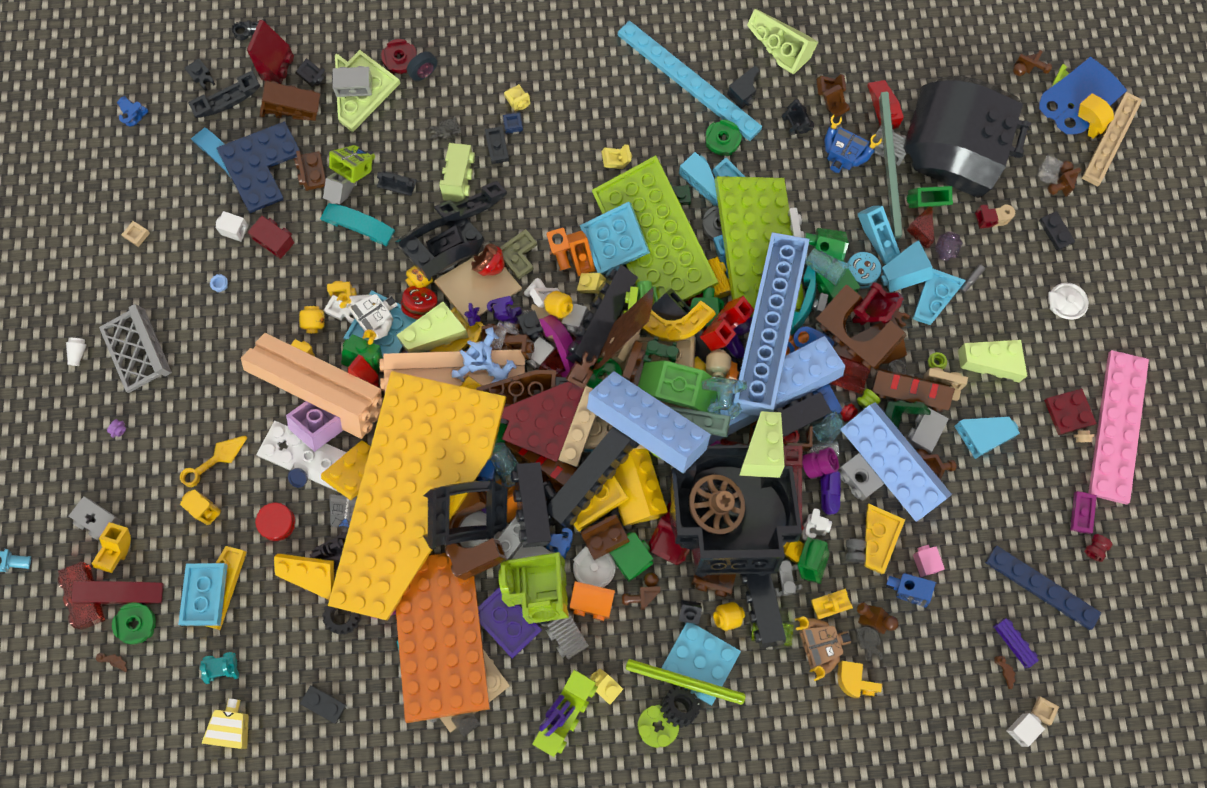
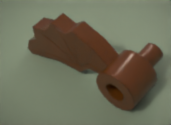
[96,653,128,672]
[994,656,1016,689]

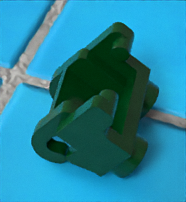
[643,336,679,363]

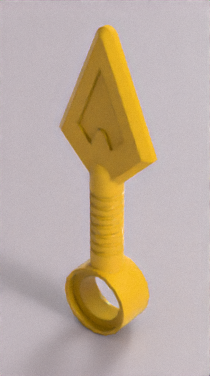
[180,436,247,487]

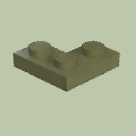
[500,229,537,280]

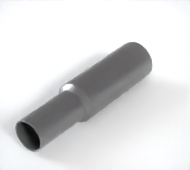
[960,264,985,293]

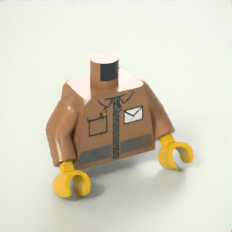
[794,616,851,681]

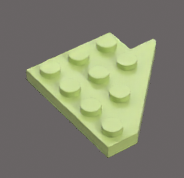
[335,50,400,132]

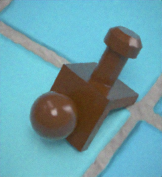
[1013,50,1052,76]
[1048,161,1081,197]
[916,449,957,480]
[622,572,660,610]
[857,602,899,634]

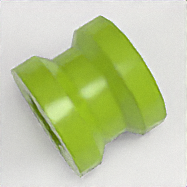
[856,389,881,409]

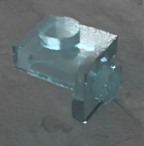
[812,411,845,442]

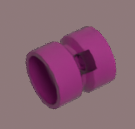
[802,447,839,479]

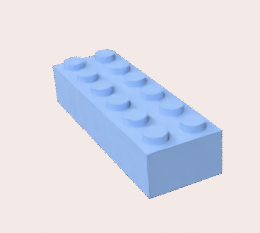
[587,371,711,473]
[841,402,952,522]

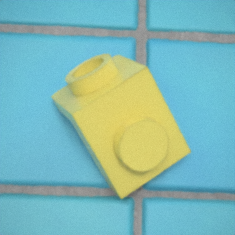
[601,145,632,169]
[577,273,606,294]
[590,669,623,704]

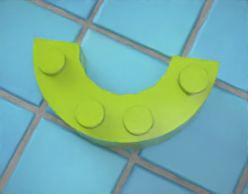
[532,669,598,757]

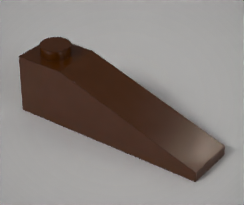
[833,317,907,369]
[476,370,556,408]

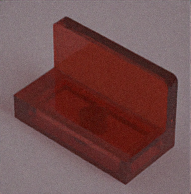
[830,355,871,394]

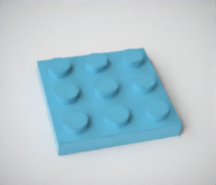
[580,202,650,275]
[344,290,417,357]
[661,622,741,706]

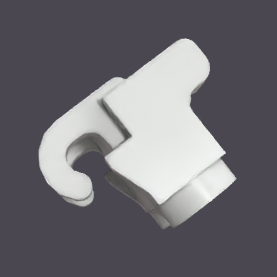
[802,509,832,541]

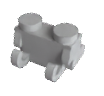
[774,561,803,597]

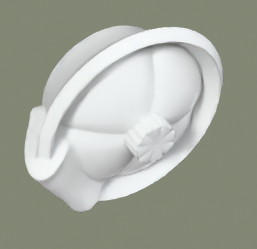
[1048,283,1089,320]
[573,546,615,588]

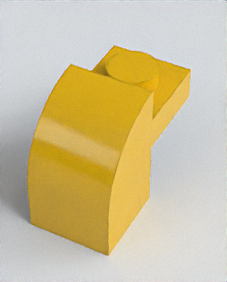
[1078,93,1114,139]
[92,522,131,573]
[837,661,882,698]

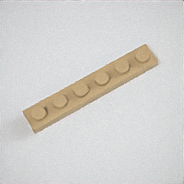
[1081,92,1142,187]

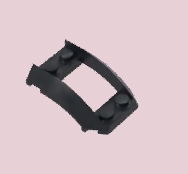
[395,218,484,281]
[423,481,508,550]

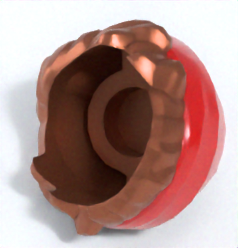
[471,244,505,276]

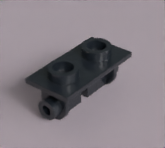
[377,171,417,196]

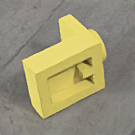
[504,84,530,112]

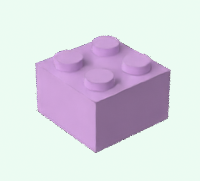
[286,401,343,452]

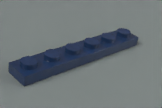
[985,545,1102,630]

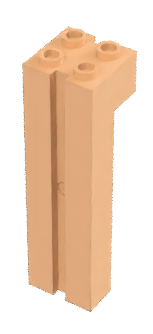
[241,333,383,439]
[379,350,525,392]

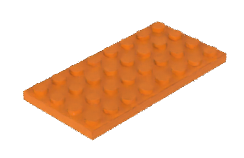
[396,553,490,723]

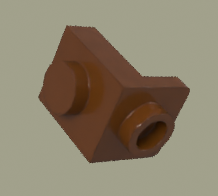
[816,74,846,96]
[823,84,850,117]
[504,334,535,360]

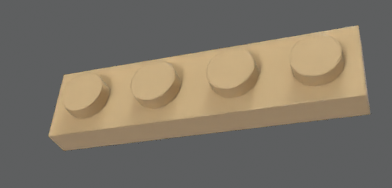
[558,386,597,467]

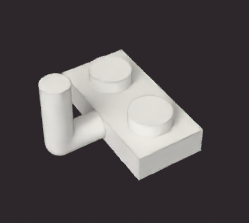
[524,278,560,307]

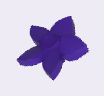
[464,303,481,326]

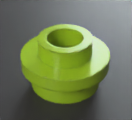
[928,352,947,369]

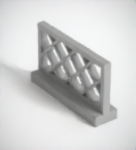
[99,304,172,393]

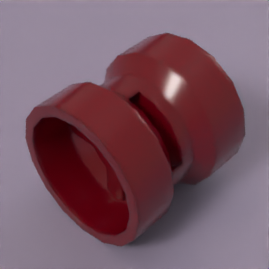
[1084,534,1113,562]

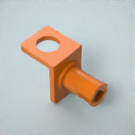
[546,228,571,271]

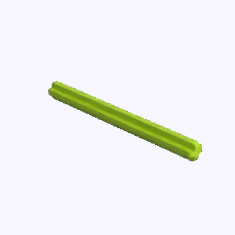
[626,659,746,705]

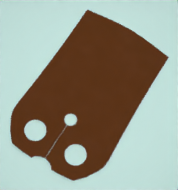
[592,287,653,370]

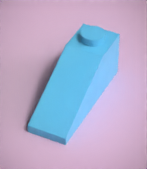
[679,152,718,206]
[857,206,900,265]

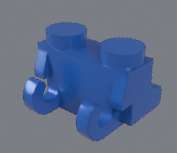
[117,96,149,127]
[546,528,573,559]

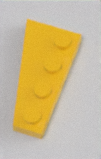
[206,546,247,630]

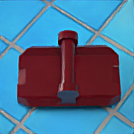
[852,282,904,325]
[649,502,690,565]

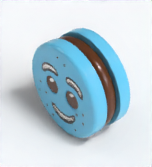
[846,252,881,289]

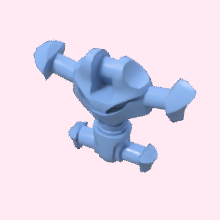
[451,327,517,383]

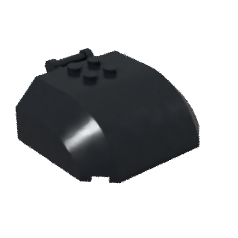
[903,76,1032,198]

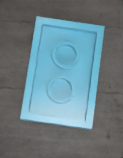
[178,563,228,626]

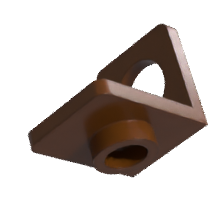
[785,425,813,453]

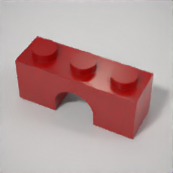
[700,296,754,351]

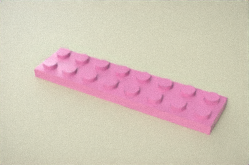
[1088,350,1149,505]

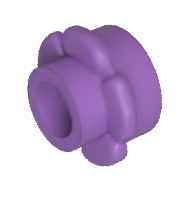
[107,419,126,438]

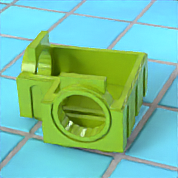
[499,552,569,624]

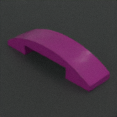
[539,315,574,377]

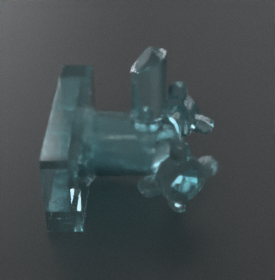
[702,377,747,420]

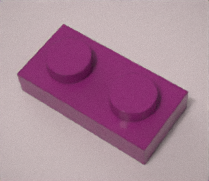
[1070,491,1097,534]

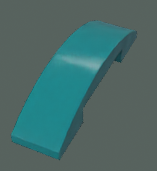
[320,203,395,246]
[790,262,816,336]

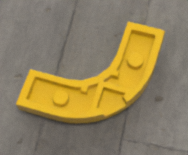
[642,301,716,342]

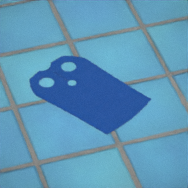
[1039,57,1127,134]

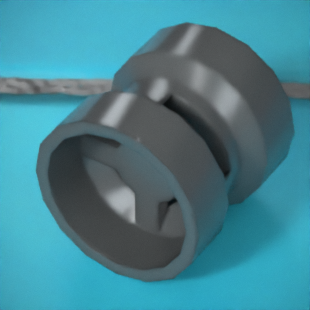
[845,539,866,562]

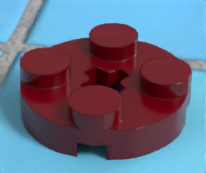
[381,39,417,74]

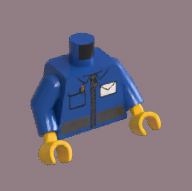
[824,115,882,173]

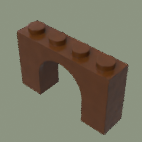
[816,284,907,370]
[445,491,507,580]

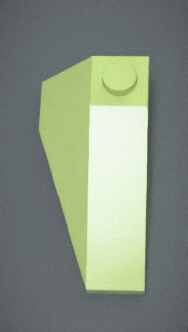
[747,9,818,74]

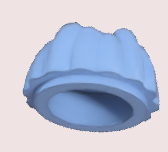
[210,274,228,292]

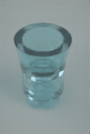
[805,249,850,286]
[490,442,519,487]

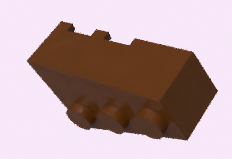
[259,81,320,121]

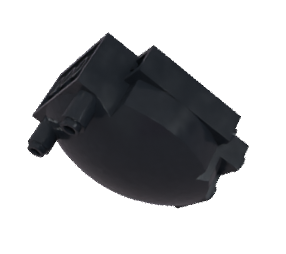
[669,444,802,577]

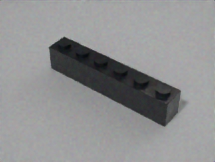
[566,264,638,368]
[652,288,742,379]
[546,426,640,528]

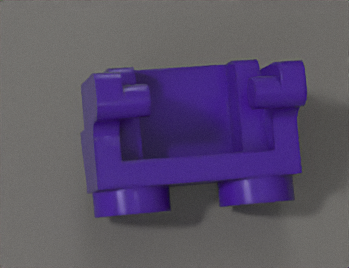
[487,296,522,324]

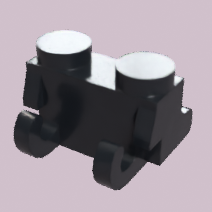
[781,99,814,135]

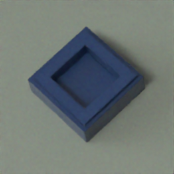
[502,112,523,134]

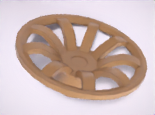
[689,475,745,534]

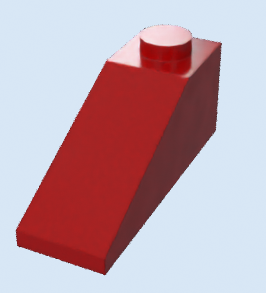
[867,80,904,129]

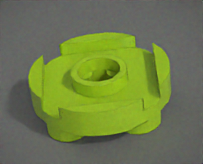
[638,705,679,748]

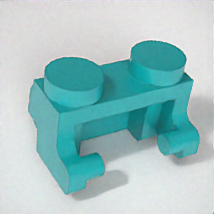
[200,652,239,684]

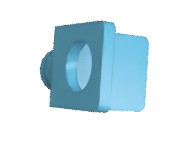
[0,549,31,572]

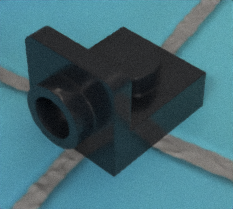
[516,310,543,340]

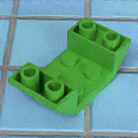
[638,360,720,413]

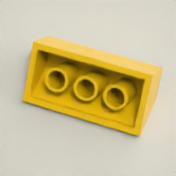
[615,448,668,526]

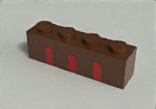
[871,368,955,412]
[502,442,577,493]

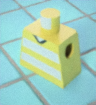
[202,698,249,749]

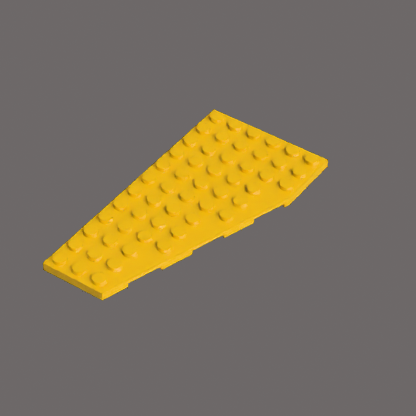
[328,371,506,620]

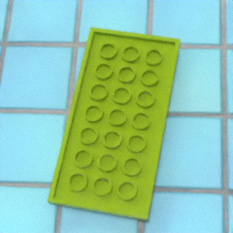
[592,155,719,311]
[714,176,804,317]

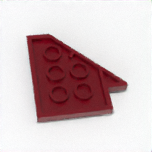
[501,382,585,462]

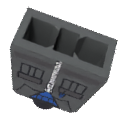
[329,493,357,535]

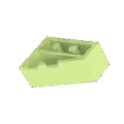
[439,143,475,202]
[396,302,468,353]
[958,340,1027,383]
[739,411,785,478]

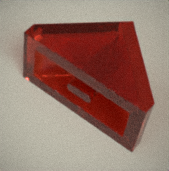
[907,207,934,248]

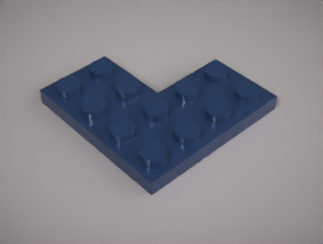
[216,121,299,214]

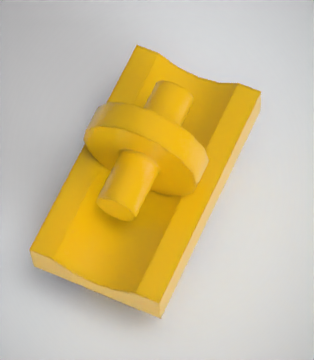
[811,589,853,620]

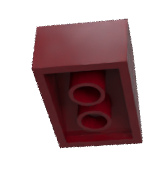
[247,20,294,84]

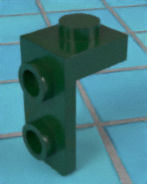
[885,400,931,429]

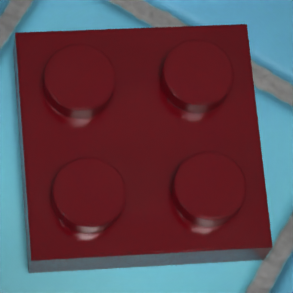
[1044,389,1097,435]

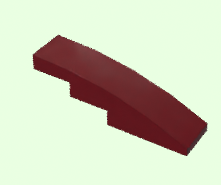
[71,581,164,604]

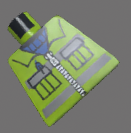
[329,145,375,183]

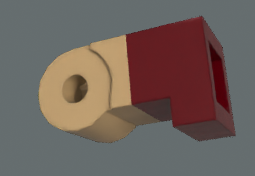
[975,204,1015,229]

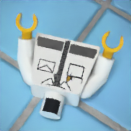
[336,293,398,345]

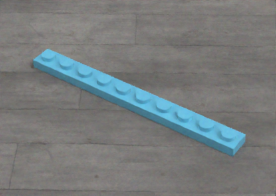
[618,21,762,141]

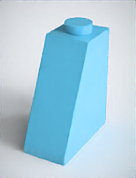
[880,241,933,292]
[954,417,1020,459]

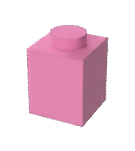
[913,545,945,577]

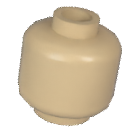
[706,349,731,380]

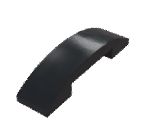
[188,70,260,118]
[434,181,507,221]

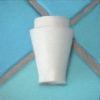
[66,338,86,366]

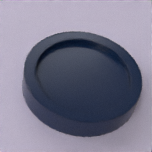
[288,468,308,488]

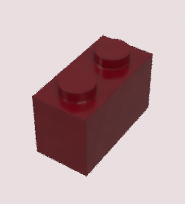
[248,216,295,259]

